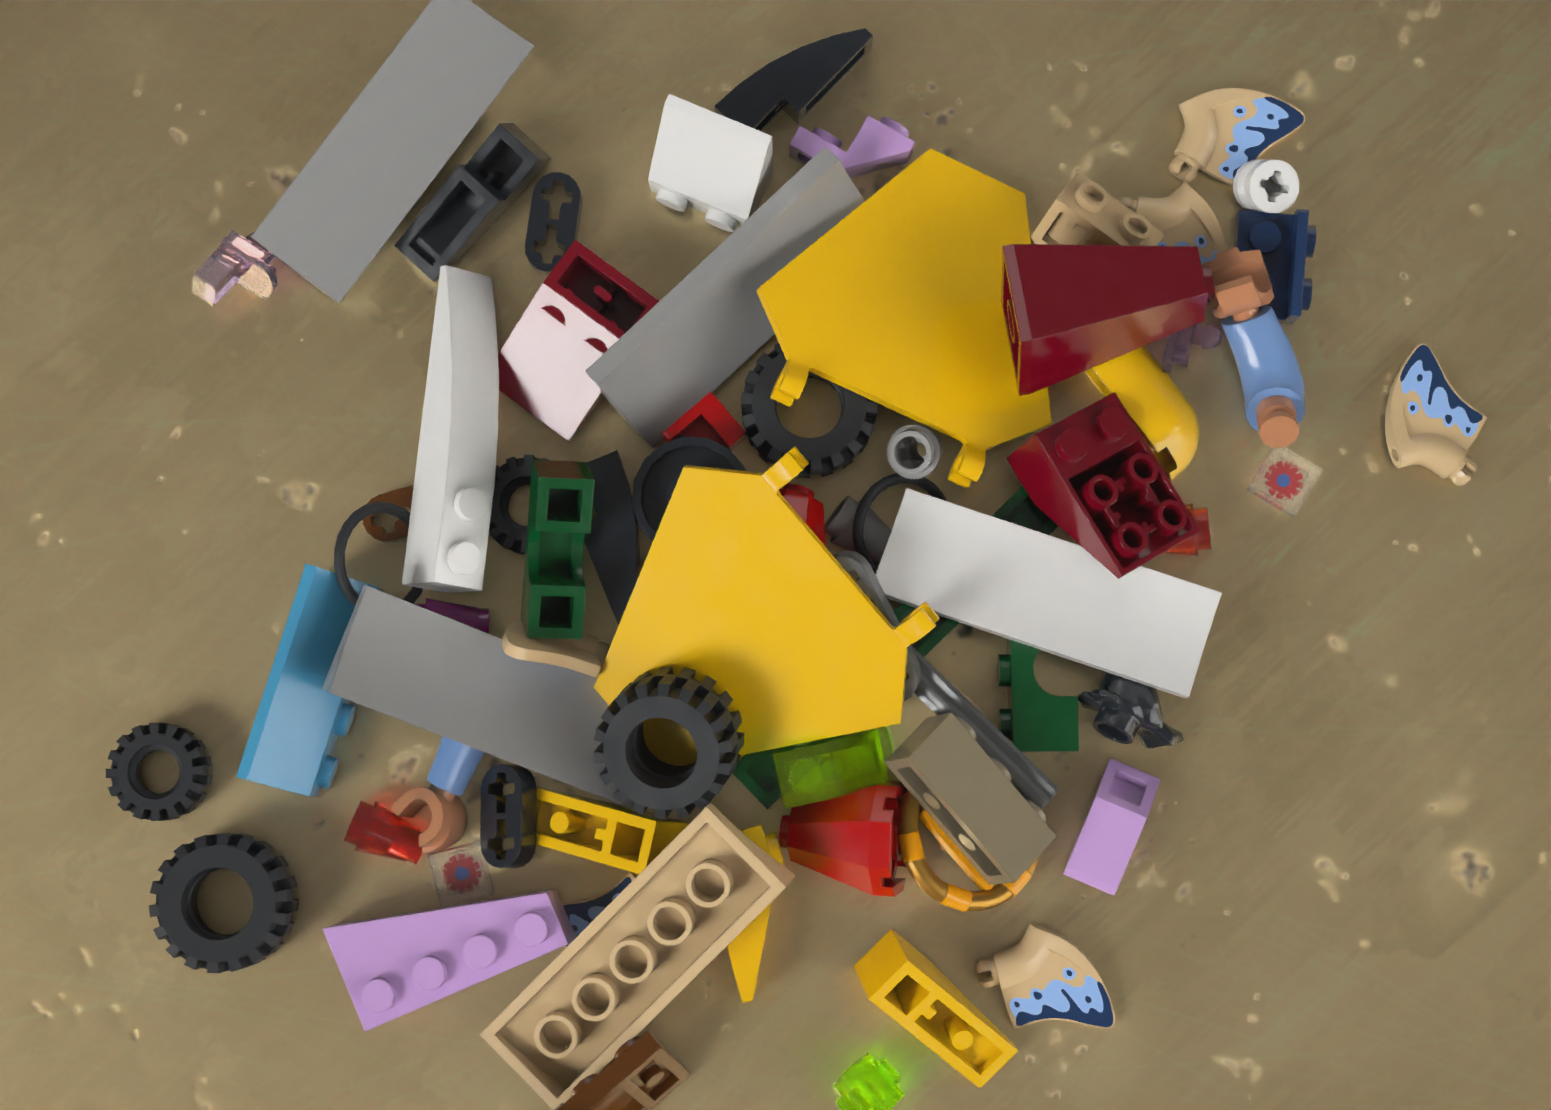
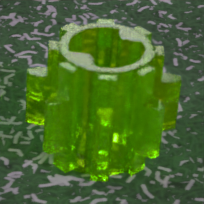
[832,1052,904,1110]

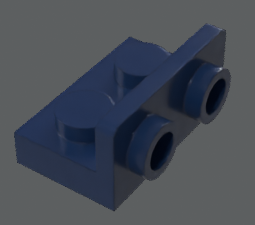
[1233,209,1316,324]

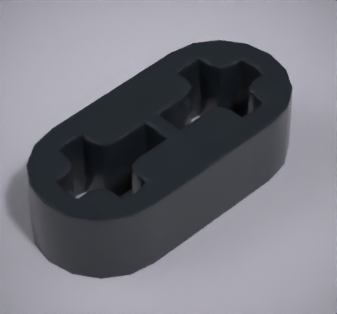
[525,172,582,276]
[480,764,537,869]

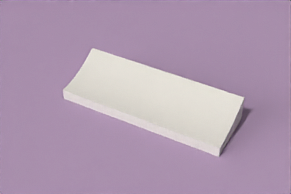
[875,488,1222,699]

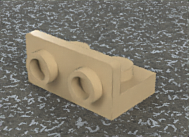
[1030,173,1164,246]

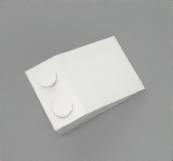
[648,94,773,232]

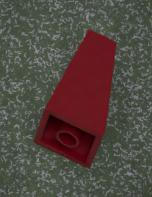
[1001,244,1215,396]

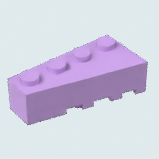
[323,888,576,1031]

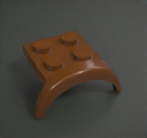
[554,1031,691,1110]

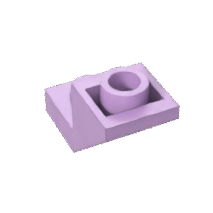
[789,115,915,178]
[1063,758,1161,896]

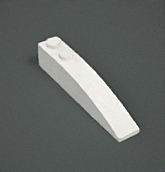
[402,265,499,593]

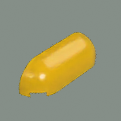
[1084,346,1199,481]

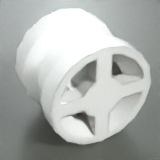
[1233,159,1299,213]

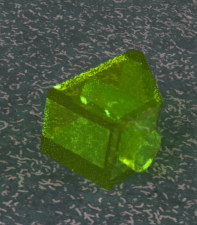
[770,728,889,809]

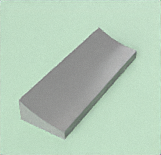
[250,0,535,303]
[585,147,865,448]
[322,585,635,809]

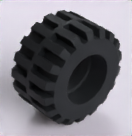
[741,343,878,478]
[594,666,744,819]
[149,833,299,973]

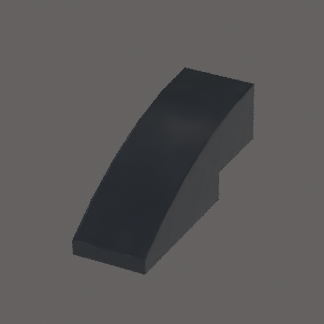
[715,28,873,132]
[394,123,552,281]
[584,450,640,626]

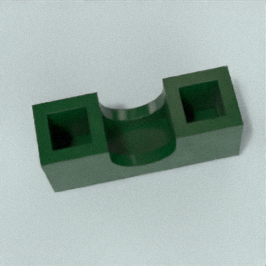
[521,459,595,639]
[997,638,1079,752]

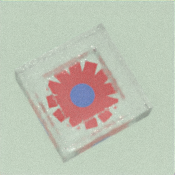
[1246,447,1323,517]
[427,840,495,907]

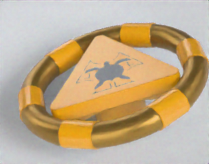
[898,789,1040,912]

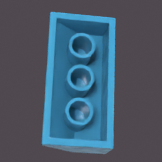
[236,563,385,797]

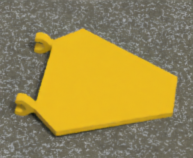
[756,148,1052,488]
[594,446,940,766]

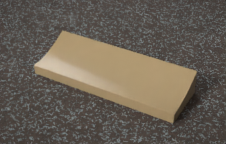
[479,803,795,1110]

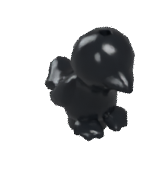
[1078,672,1184,748]

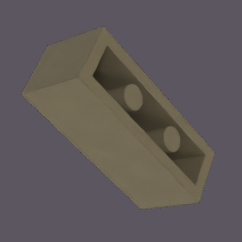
[884,712,1057,885]

